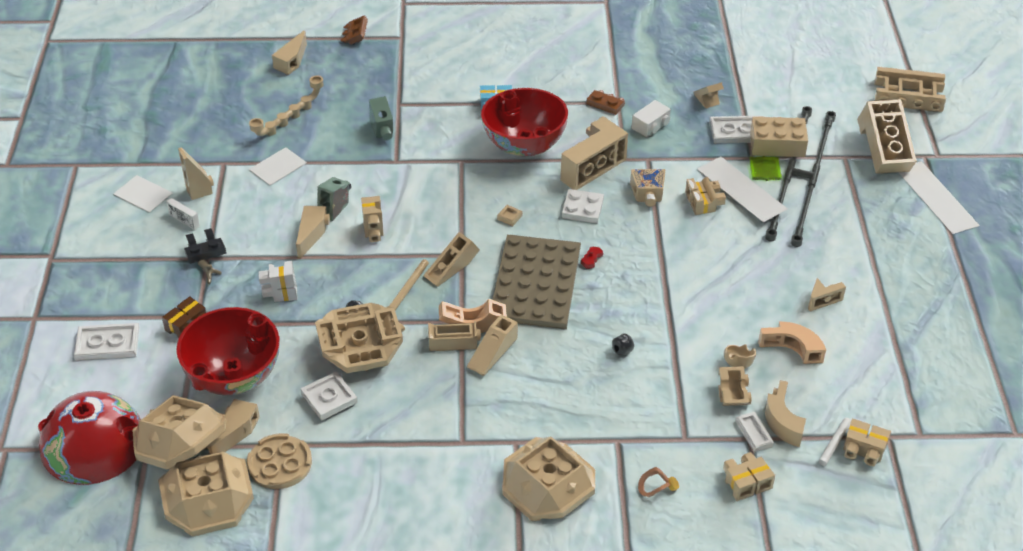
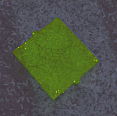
[749,156,782,181]

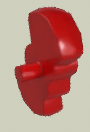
[580,246,604,269]

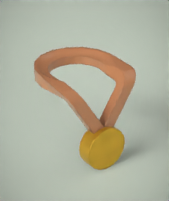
[638,467,679,497]

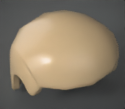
[724,344,756,369]

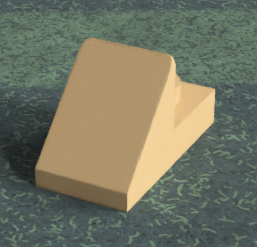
[693,82,724,108]
[808,278,846,311]

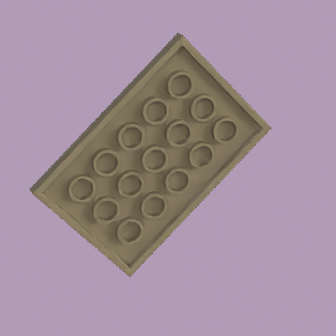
[493,234,581,329]

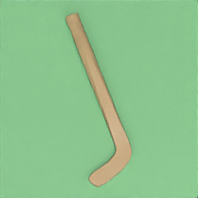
[389,259,429,332]

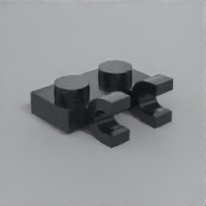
[184,228,227,264]

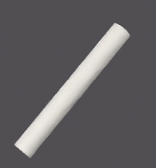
[818,417,851,466]

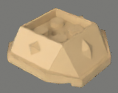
[315,303,403,373]
[133,395,227,470]
[502,436,595,521]
[158,452,254,537]

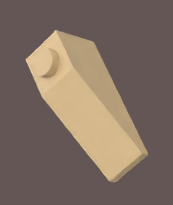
[178,147,214,200]
[296,206,330,258]
[423,232,480,287]

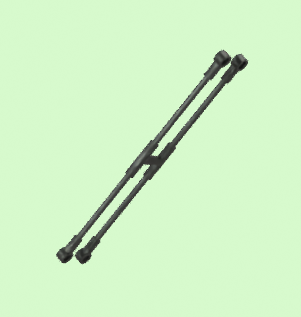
[765,106,836,247]

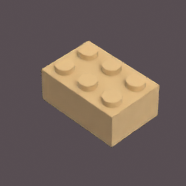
[750,116,808,157]

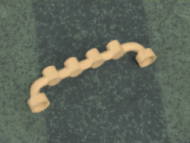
[249,75,324,136]

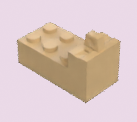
[857,99,917,174]
[560,116,628,190]

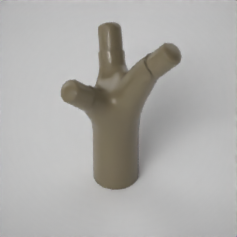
[198,260,222,284]

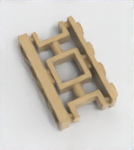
[874,67,946,112]

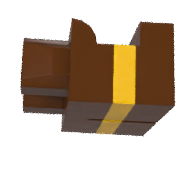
[162,296,206,338]

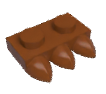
[340,15,368,45]
[586,90,625,115]

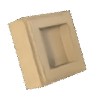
[497,205,523,226]

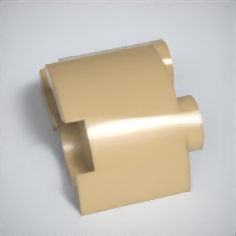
[718,366,752,406]

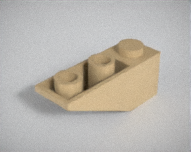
[272,31,307,75]
[467,314,518,376]
[207,399,260,454]

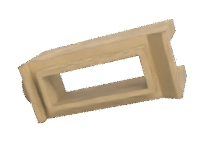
[428,321,481,351]

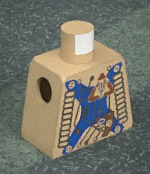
[630,169,665,207]

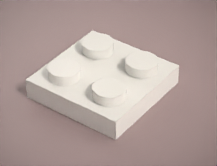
[562,189,604,224]
[301,371,358,421]

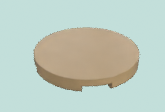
[247,433,312,489]

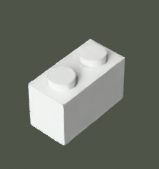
[631,100,671,138]

